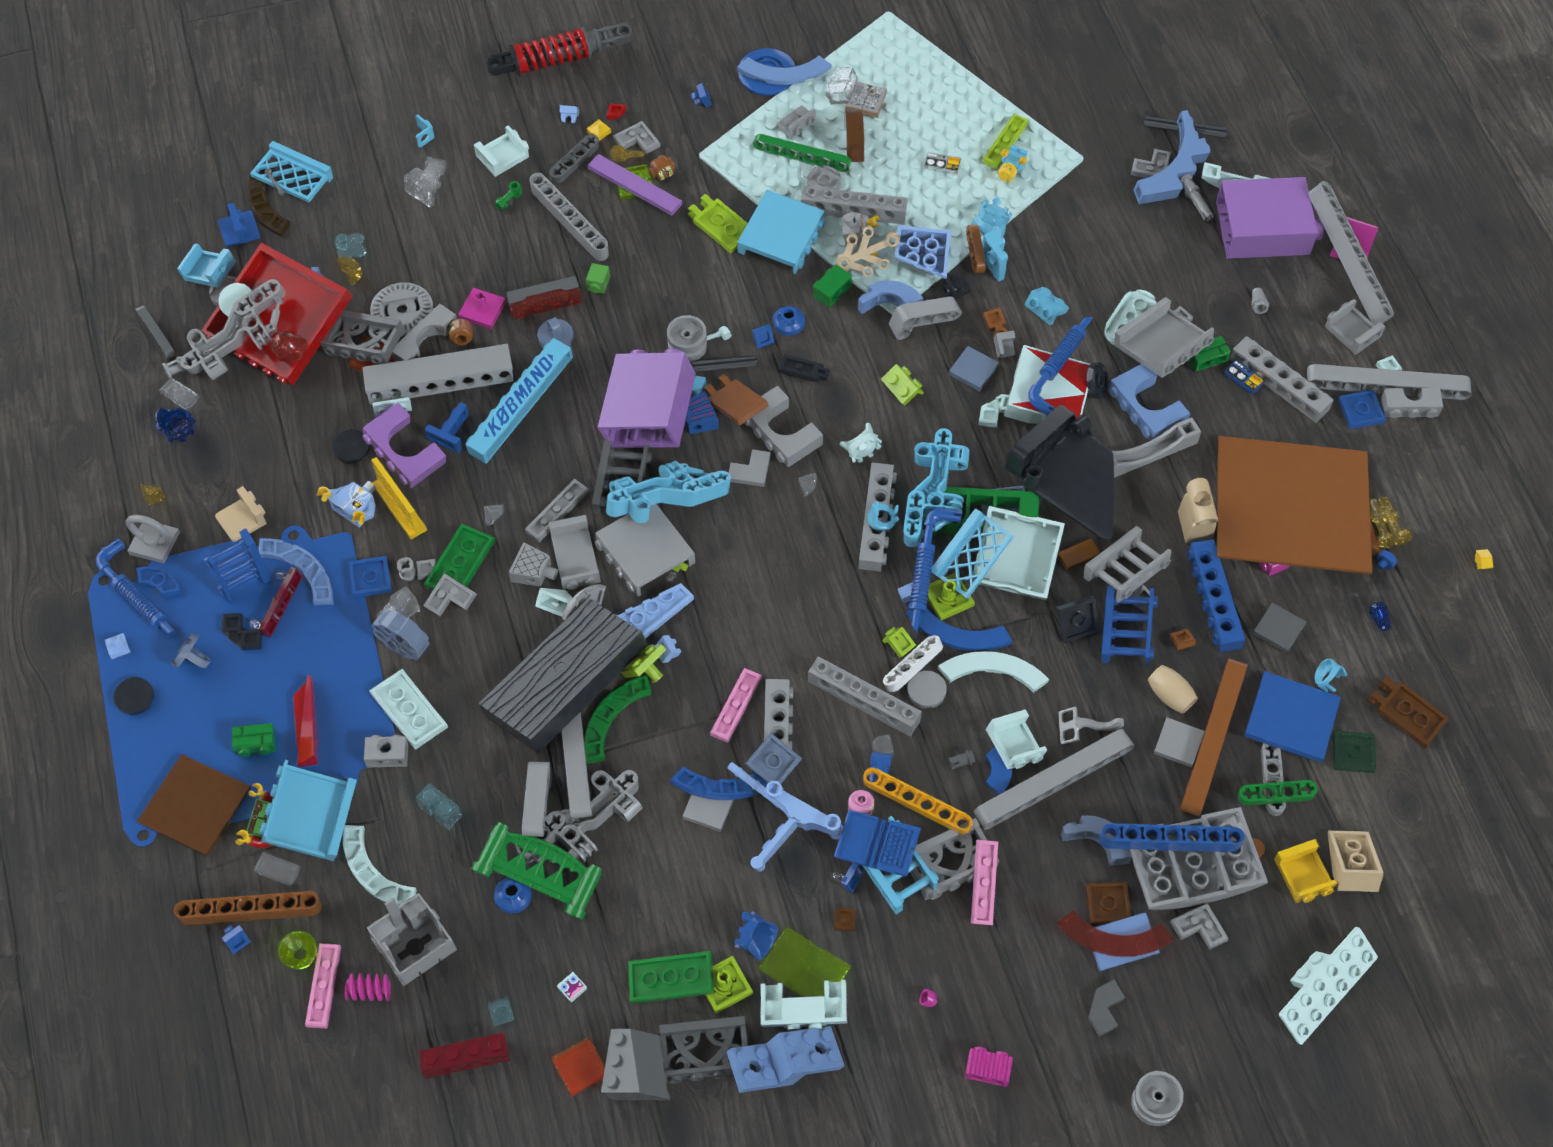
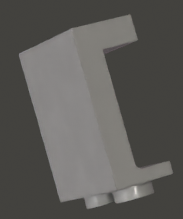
[1325,299,1385,355]

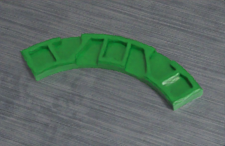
[584,675,651,764]

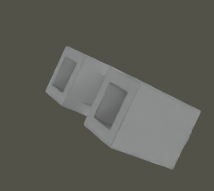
[1380,388,1443,418]

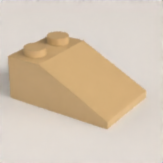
[1328,831,1384,892]

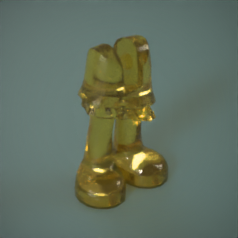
[1369,496,1413,548]

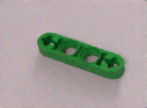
[1238,780,1318,806]

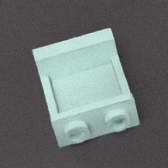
[474,126,529,177]
[986,710,1047,769]

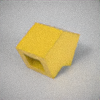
[1475,549,1493,569]

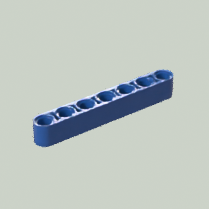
[1099,823,1245,852]

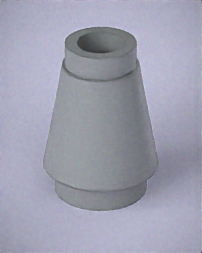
[1251,288,1269,314]

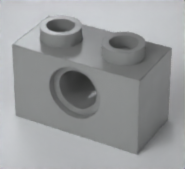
[364,735,408,768]

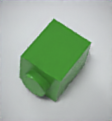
[586,263,610,294]

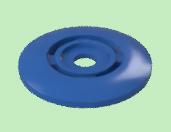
[738,48,796,96]

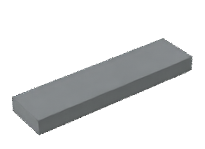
[525,479,589,543]

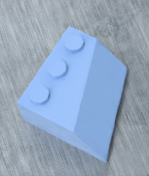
[895,225,951,279]

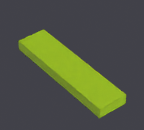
[982,113,1029,170]

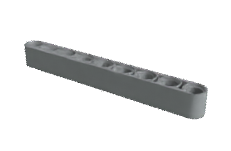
[1309,181,1394,325]
[1307,364,1471,400]
[973,729,1134,830]

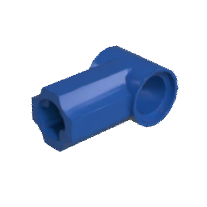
[868,752,892,793]

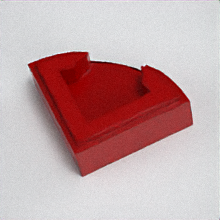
[607,103,627,120]

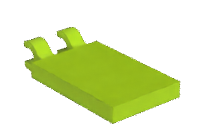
[688,194,748,253]

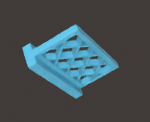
[250,141,333,203]
[931,508,1014,599]

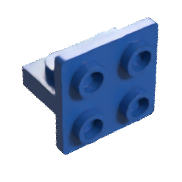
[218,203,260,248]

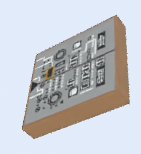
[845,82,887,118]

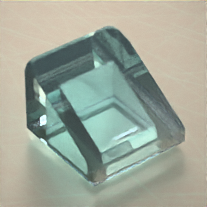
[488,997,514,1026]

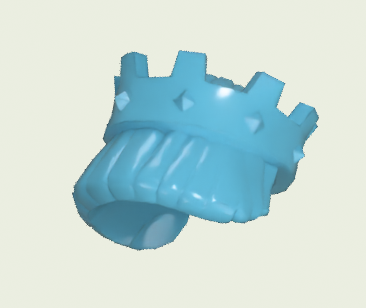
[972,198,1013,236]

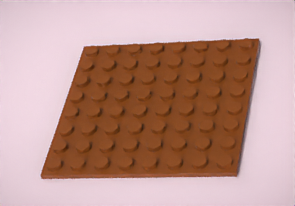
[1217,436,1372,574]

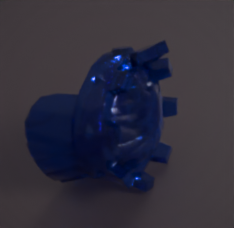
[154,407,196,443]

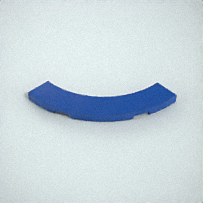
[906,607,1012,651]
[670,766,768,800]

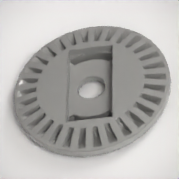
[370,282,433,335]

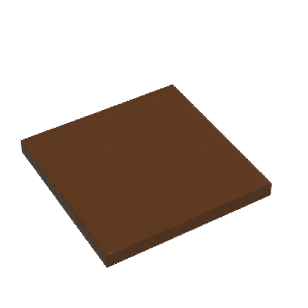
[137,754,251,857]

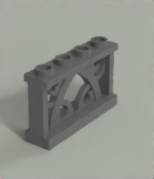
[320,310,406,364]
[659,1016,750,1084]

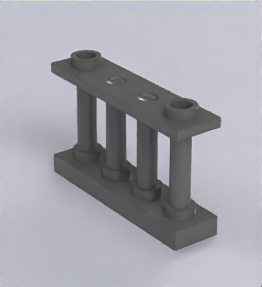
[592,440,652,514]

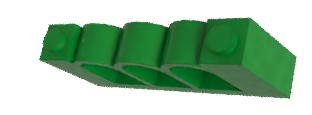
[923,487,1039,536]

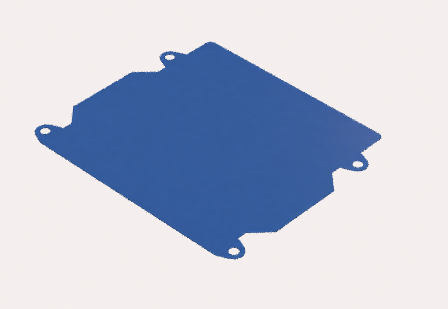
[88,526,395,846]

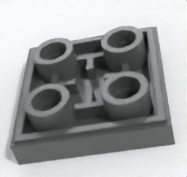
[1253,603,1306,653]

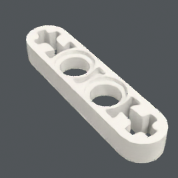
[883,635,943,692]

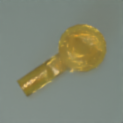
[610,145,644,162]

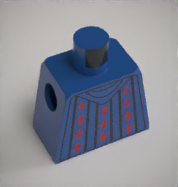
[684,391,718,434]

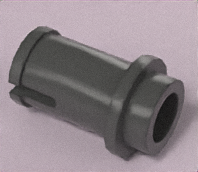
[948,750,975,770]

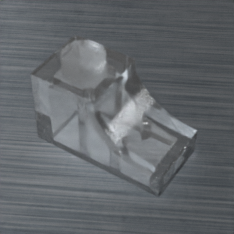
[376,586,420,618]

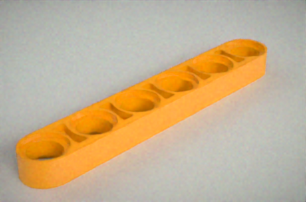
[863,768,972,834]

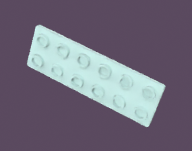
[1279,927,1378,1045]

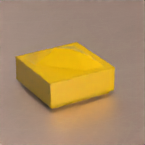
[587,120,611,141]

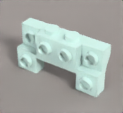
[761,980,847,1031]

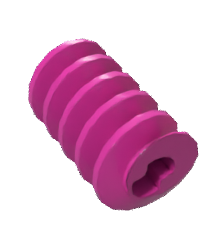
[345,973,391,1001]

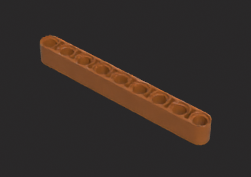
[1180,658,1248,817]

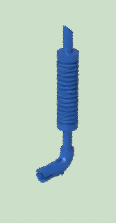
[1028,317,1093,416]
[908,507,962,633]
[95,538,179,636]

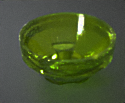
[278,931,317,970]

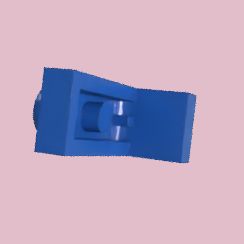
[425,402,469,454]

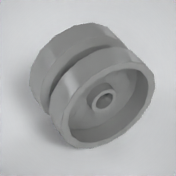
[667,315,707,362]
[1131,1071,1183,1126]

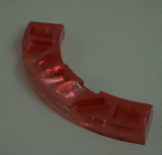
[1056,910,1174,958]

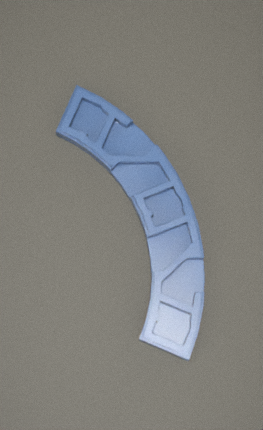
[737,56,832,85]
[259,538,334,606]

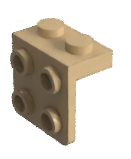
[215,486,266,542]

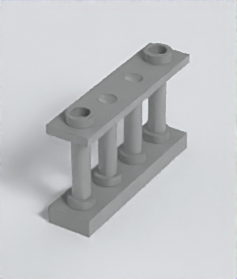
[1083,526,1171,603]

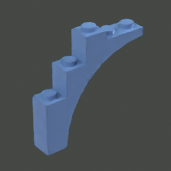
[1134,110,1210,204]

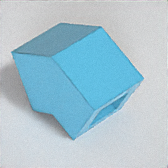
[691,376,706,397]

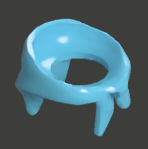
[867,501,899,531]
[1315,658,1347,692]

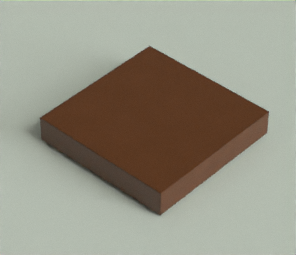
[1085,882,1132,925]

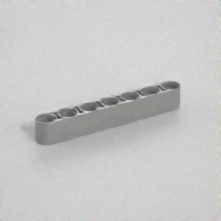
[530,173,609,261]
[562,712,592,819]

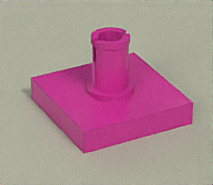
[458,288,506,329]

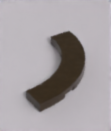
[247,160,291,237]

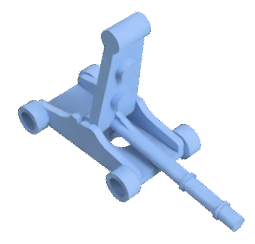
[727,762,843,872]

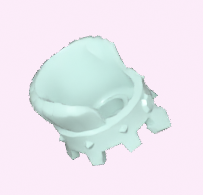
[840,423,882,463]

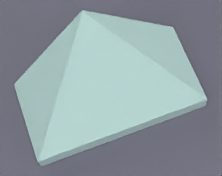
[535,588,573,617]

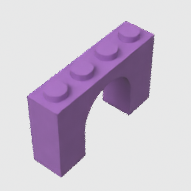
[362,402,446,488]

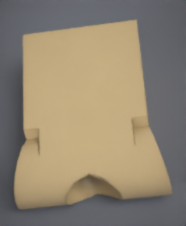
[1178,478,1218,544]

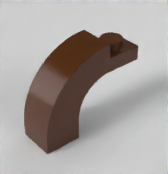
[844,110,864,162]

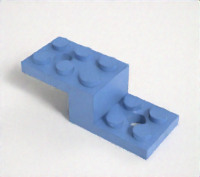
[727,1026,844,1093]

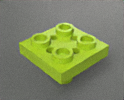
[927,572,975,621]
[621,644,666,683]
[705,956,753,1014]

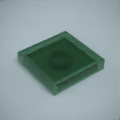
[1333,730,1376,773]

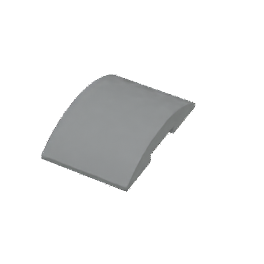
[1126,807,1268,910]

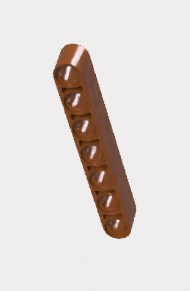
[174,891,322,925]

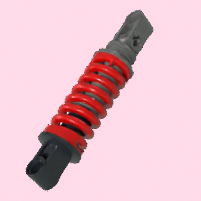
[487,23,632,76]

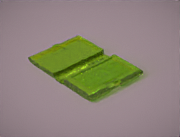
[759,927,851,997]

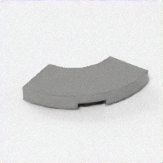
[562,584,606,620]

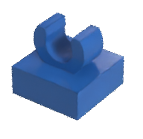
[691,83,712,108]
[752,324,774,348]
[222,925,251,954]

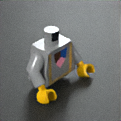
[843,212,880,264]

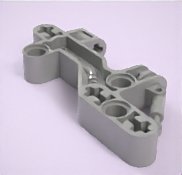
[180,279,286,380]
[516,770,643,863]

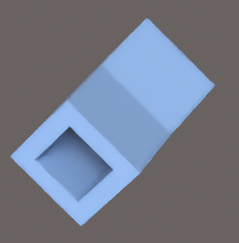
[898,583,913,603]

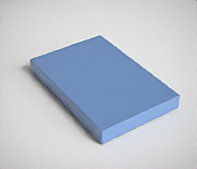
[1086,912,1160,971]

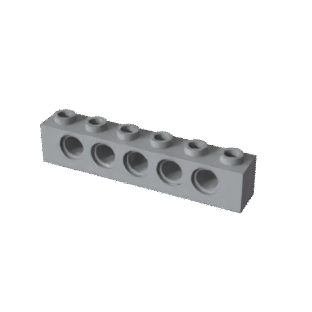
[801,186,908,225]
[1230,336,1333,423]
[858,463,897,572]
[808,656,922,737]

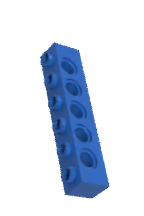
[1187,539,1245,652]

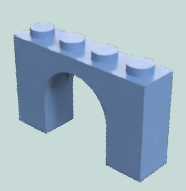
[1109,364,1190,441]

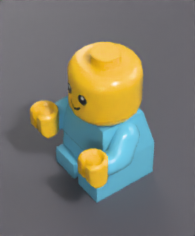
[998,145,1028,182]

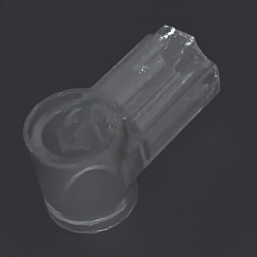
[419,157,447,191]

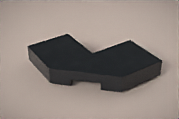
[222,613,262,651]

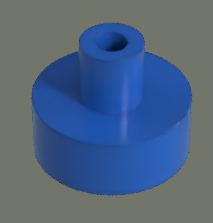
[1376,550,1397,570]

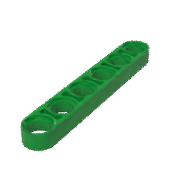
[753,134,852,172]

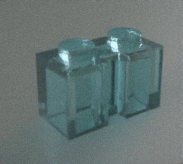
[415,783,462,830]

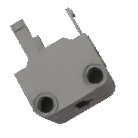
[367,893,457,987]

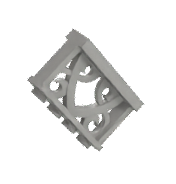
[910,818,999,900]

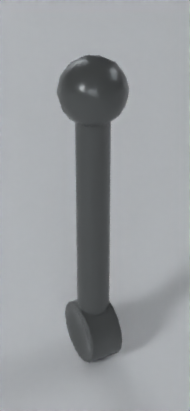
[265,169,285,196]

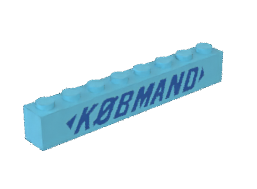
[466,338,573,464]

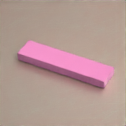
[710,668,762,743]
[971,840,998,925]
[305,943,341,1029]

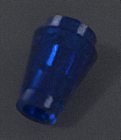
[1369,602,1392,632]

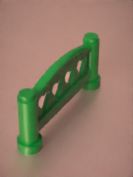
[471,822,602,920]

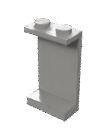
[548,515,601,590]

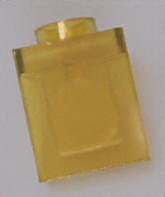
[338,255,362,286]

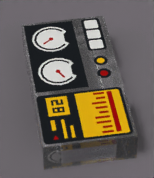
[924,152,961,175]

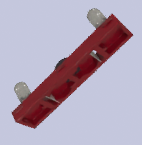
[249,567,303,637]

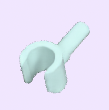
[707,326,731,340]

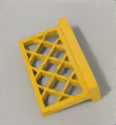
[372,457,427,539]

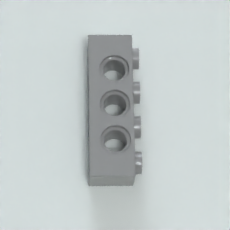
[764,679,793,750]

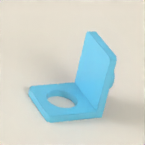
[415,114,435,148]

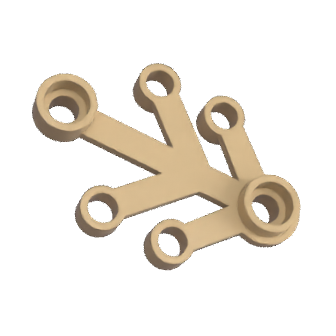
[836,226,900,277]

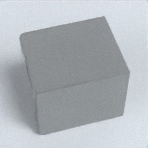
[993,331,1015,359]

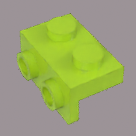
[881,364,924,405]

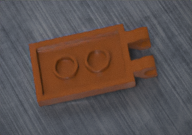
[703,374,769,426]

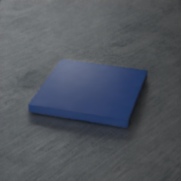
[1244,671,1341,763]

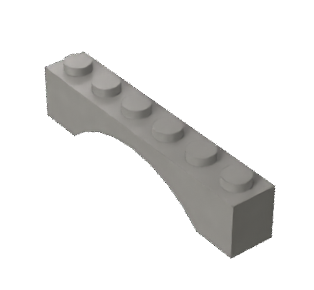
[1112,417,1201,478]

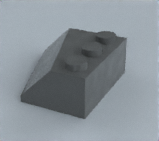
[601,1029,670,1100]

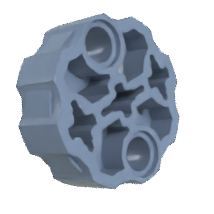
[371,609,430,660]

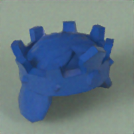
[734,911,778,960]

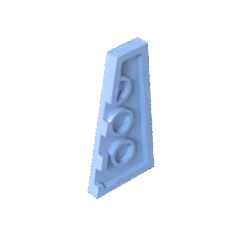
[618,583,694,638]

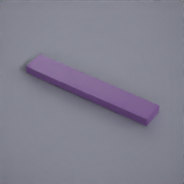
[588,154,682,216]

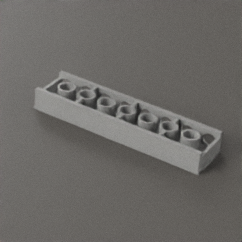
[362,344,514,405]

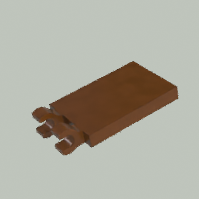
[1367,676,1449,748]

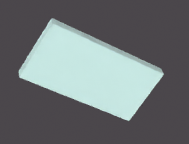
[369,669,448,750]

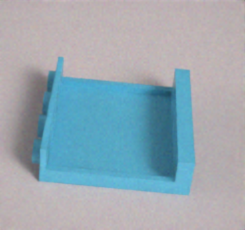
[737,190,826,274]
[259,760,357,861]

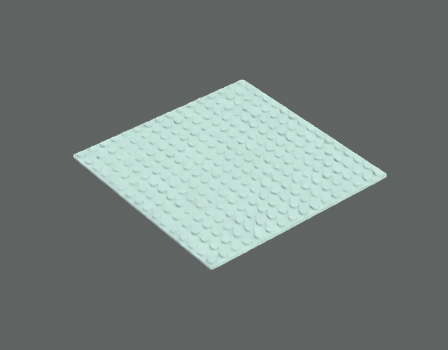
[699,12,1083,315]

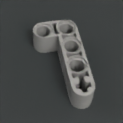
[889,297,962,340]
[522,762,552,837]

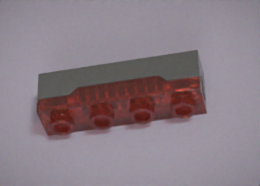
[506,276,582,319]

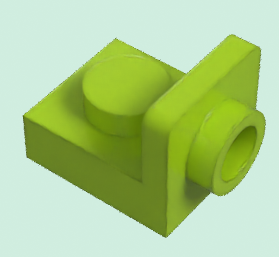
[882,627,916,658]

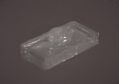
[159,377,200,410]

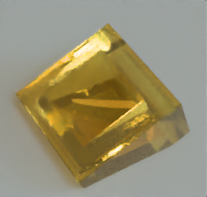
[140,485,166,505]

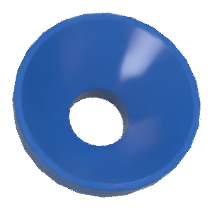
[772,306,805,336]
[494,877,532,914]

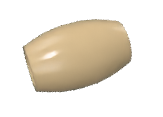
[1148,665,1198,714]

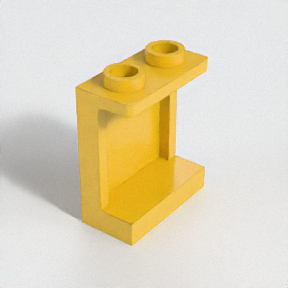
[1274,839,1337,903]

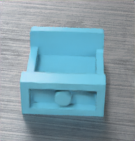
[177,243,236,288]

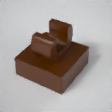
[834,908,856,931]

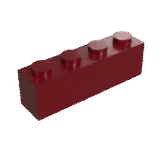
[419,1033,510,1079]

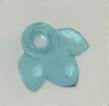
[334,233,366,262]

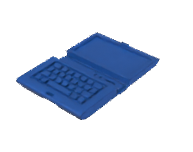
[834,810,921,876]

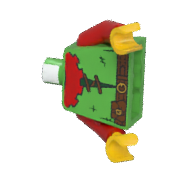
[235,783,273,849]

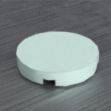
[218,283,253,317]

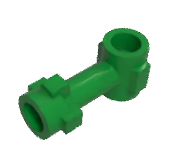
[494,181,522,211]

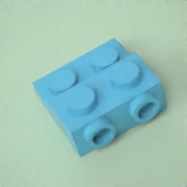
[982,230,1008,282]

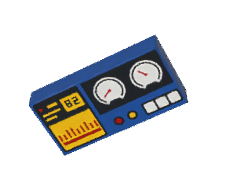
[1224,359,1265,395]

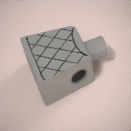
[509,543,558,587]

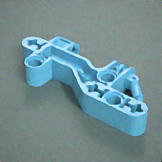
[904,428,970,547]
[606,461,731,523]

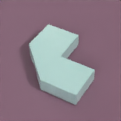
[978,394,1009,428]

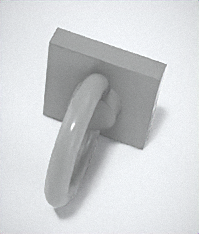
[126,515,180,564]

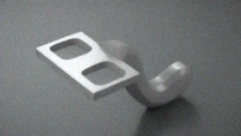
[1058,707,1124,745]

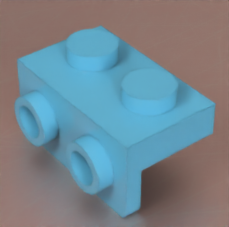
[1025,287,1069,325]

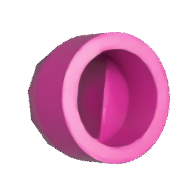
[920,989,937,1007]

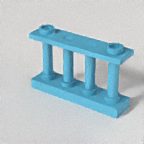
[862,816,939,914]

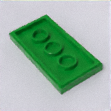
[424,524,495,590]
[628,951,714,1004]

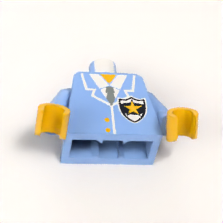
[317,481,376,528]

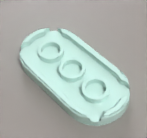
[1105,290,1156,345]

